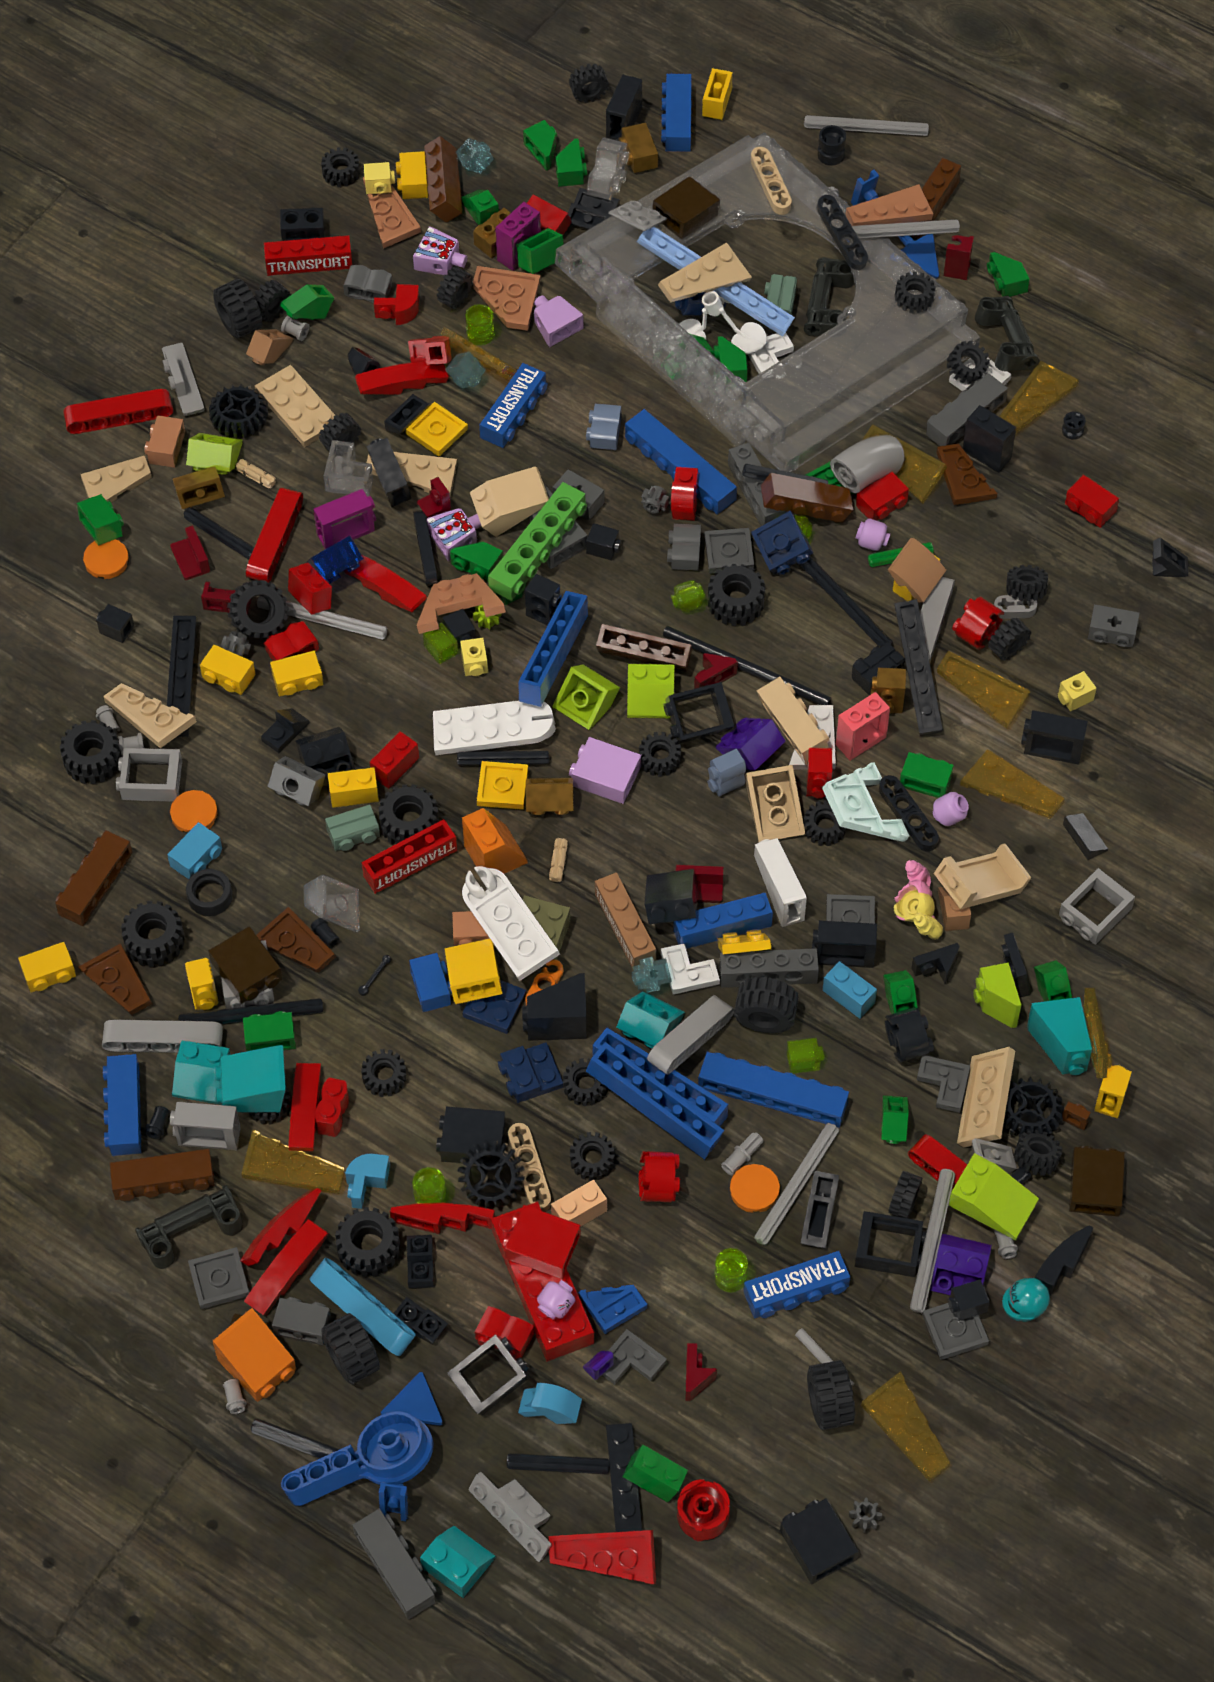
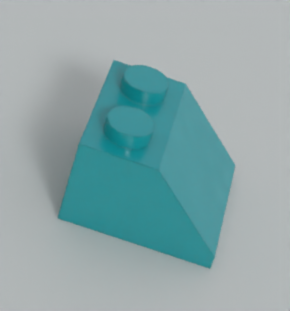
[616,991,685,1048]
[172,1040,231,1105]
[420,1526,496,1598]

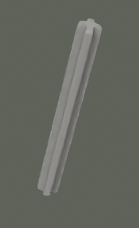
[804,115,929,136]
[837,219,960,240]
[257,596,387,639]
[754,1123,839,1245]
[910,1169,955,1313]

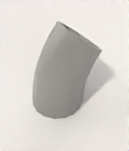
[830,435,904,493]

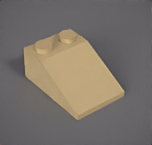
[470,466,549,537]
[744,765,805,842]

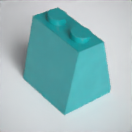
[1027,997,1092,1075]
[215,1045,285,1112]

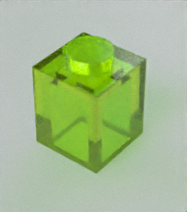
[423,622,458,665]
[786,1038,824,1074]

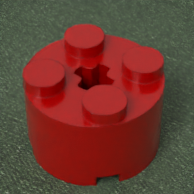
[952,597,1005,650]
[638,1151,680,1203]
[677,1479,730,1541]

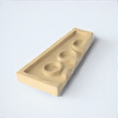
[658,243,752,303]
[366,452,457,497]
[103,683,197,749]

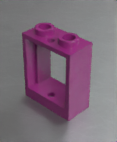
[496,202,541,271]
[313,489,376,551]

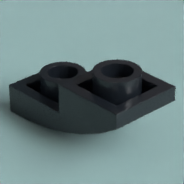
[407,1235,434,1288]
[393,1297,448,1344]

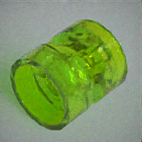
[465,304,494,345]
[412,1167,446,1204]
[714,1248,748,1292]

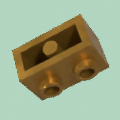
[619,123,658,173]
[473,208,521,259]
[173,466,225,509]
[871,668,906,714]
[526,778,573,815]

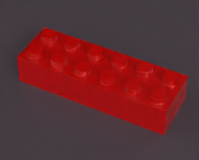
[491,1201,594,1362]

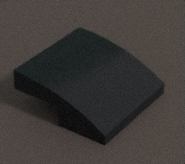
[568,188,620,235]

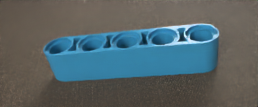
[310,1258,416,1356]

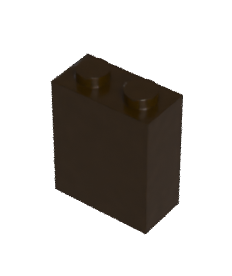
[652,176,720,239]
[208,926,282,1004]
[1069,1146,1125,1217]

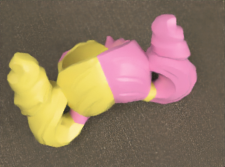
[893,860,943,940]

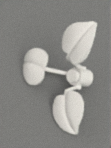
[666,282,767,354]

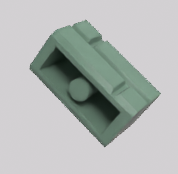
[764,274,797,315]
[325,804,380,851]

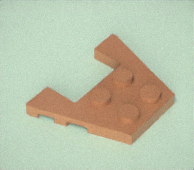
[417,573,506,634]

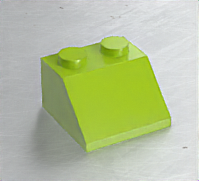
[186,433,243,474]
[552,664,620,730]
[627,664,674,718]
[973,963,1021,1028]

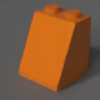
[462,808,528,874]
[213,1308,296,1402]

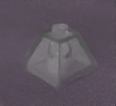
[304,874,360,933]

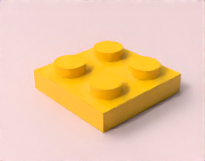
[406,402,468,457]
[477,761,528,809]
[717,930,771,954]

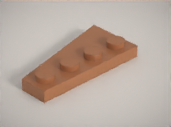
[363,177,421,249]
[845,184,933,226]

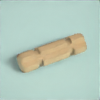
[236,459,276,489]
[549,838,568,882]

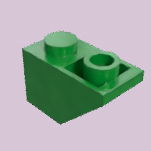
[556,138,587,187]
[987,252,1030,297]
[280,284,334,320]
[714,336,747,385]
[450,541,503,582]
[1034,960,1072,1002]
[883,970,918,1014]

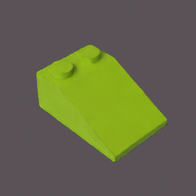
[949,1153,1039,1240]

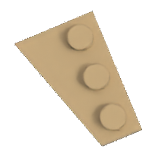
[81,456,152,503]

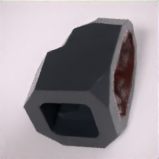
[347,346,380,375]

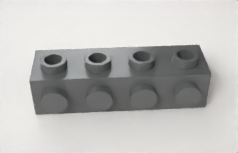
[926,373,1008,446]
[352,1508,437,1620]

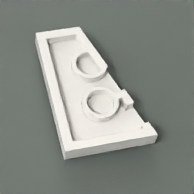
[789,705,836,770]

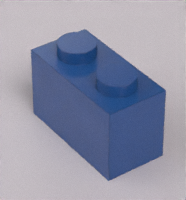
[409,953,452,1012]

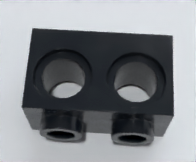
[280,208,325,241]
[525,574,562,626]

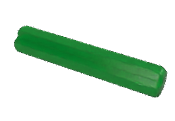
[868,542,934,567]

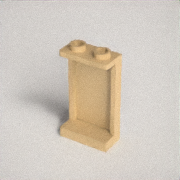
[934,844,1031,909]

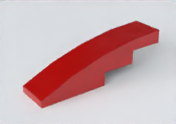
[355,361,449,394]
[342,553,427,612]
[288,1063,321,1151]
[240,1188,322,1266]
[390,1203,495,1234]
[244,1219,329,1316]

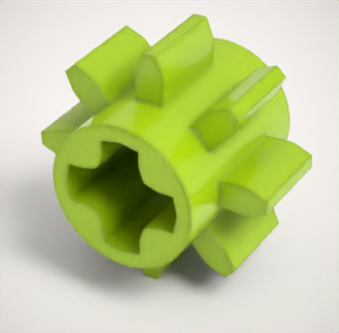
[473,605,501,629]

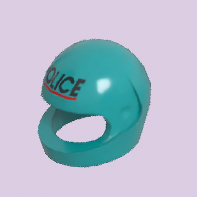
[1002,1278,1050,1322]

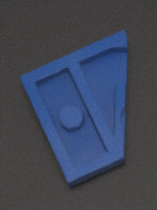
[578,1285,647,1334]

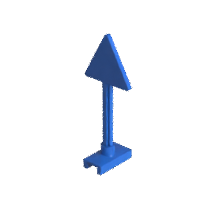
[851,170,939,279]
[379,1372,442,1521]

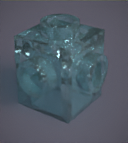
[456,138,494,174]
[445,352,486,388]
[632,957,672,993]

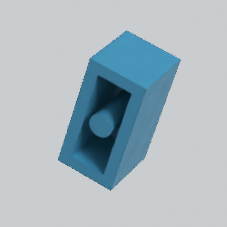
[167,822,222,879]
[823,961,877,1019]

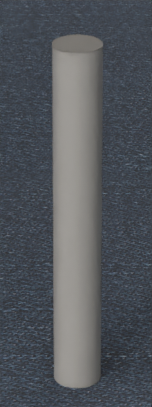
[795,1328,854,1386]

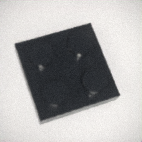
[1001,932,1030,997]

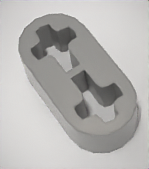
[994,595,1037,619]

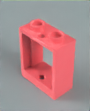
[836,692,890,761]

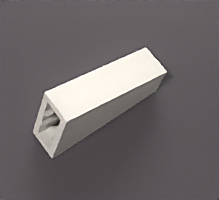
[754,838,807,927]

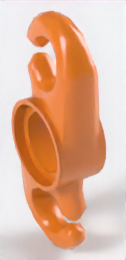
[525,959,564,1006]

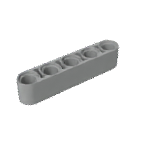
[905,577,955,667]
[647,995,734,1075]
[102,1020,223,1053]

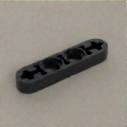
[816,194,868,270]
[413,510,438,586]
[879,775,939,852]

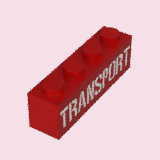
[264,235,352,276]
[362,819,457,894]

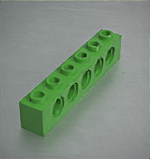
[488,482,587,601]

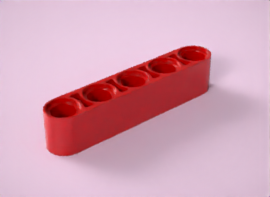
[63,389,173,434]
[246,488,303,583]
[908,1134,968,1192]

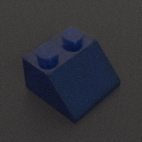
[306,535,364,584]

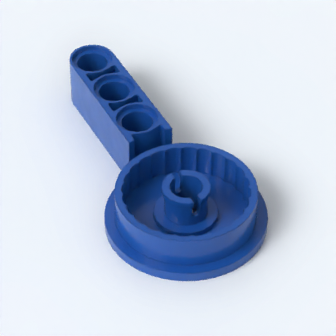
[281,1412,433,1506]

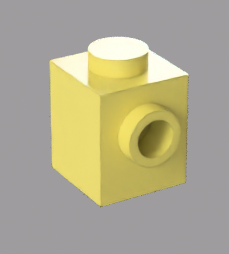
[364,162,395,194]
[460,638,488,676]
[1058,671,1096,712]

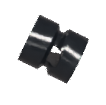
[817,125,846,166]

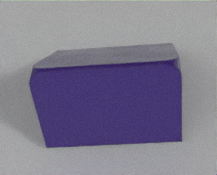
[583,1351,613,1380]

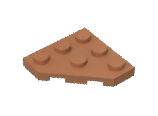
[473,266,541,331]

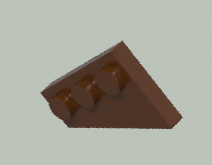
[936,444,998,505]
[256,907,336,973]
[78,943,153,1016]

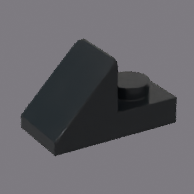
[1152,537,1188,577]
[261,708,310,753]
[911,943,960,984]

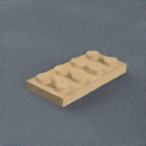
[255,365,335,447]
[957,1047,1015,1148]

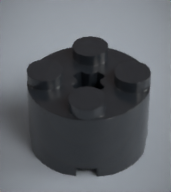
[885,1007,934,1063]

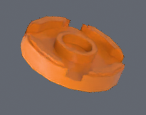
[83,539,129,579]
[170,790,218,832]
[730,1164,780,1213]

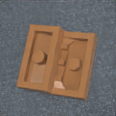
[888,538,946,602]

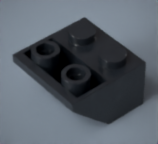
[295,727,355,786]

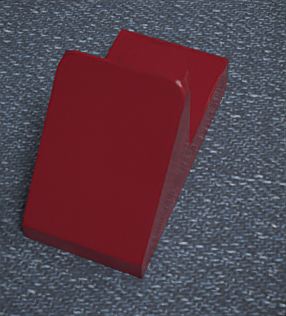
[417,477,451,517]
[694,653,738,689]
[685,1343,717,1401]

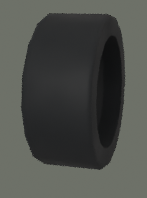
[186,869,232,916]

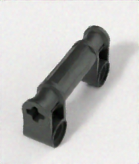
[804,257,855,338]
[974,296,1040,372]
[135,1185,243,1269]

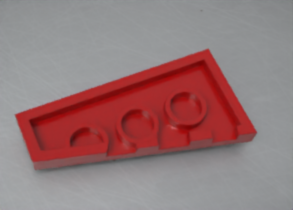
[548,1530,656,1584]

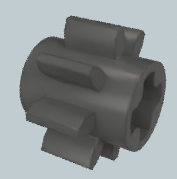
[641,486,669,514]
[221,631,251,657]
[849,1498,882,1533]

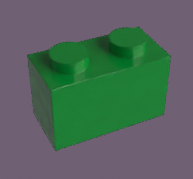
[517,228,565,274]
[77,494,124,545]
[900,752,954,798]
[243,1011,296,1051]
[623,1444,688,1503]

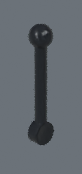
[358,955,391,996]

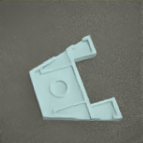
[822,762,909,842]

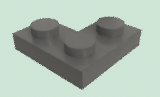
[917,1055,970,1113]
[602,1329,667,1385]

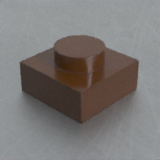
[1063,1101,1091,1130]

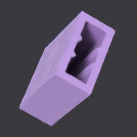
[569,737,641,804]

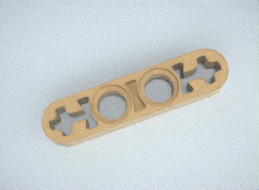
[750,147,792,215]
[508,1123,551,1212]

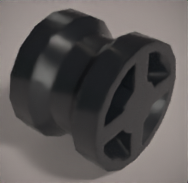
[1062,411,1086,440]

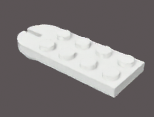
[433,701,556,755]
[462,866,560,981]

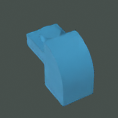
[345,1154,390,1209]
[518,1383,582,1424]

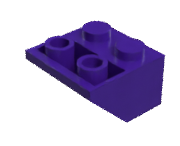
[716,718,786,770]
[930,1233,992,1295]

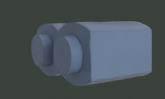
[586,404,622,450]
[707,749,746,797]

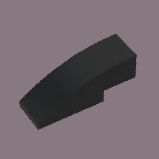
[800,1171,839,1249]
[1035,1225,1094,1295]

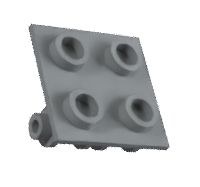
[609,201,667,231]

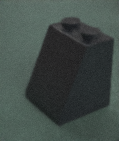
[522,973,587,1041]

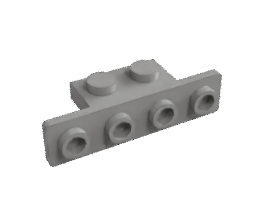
[162,343,205,416]
[469,1472,551,1562]

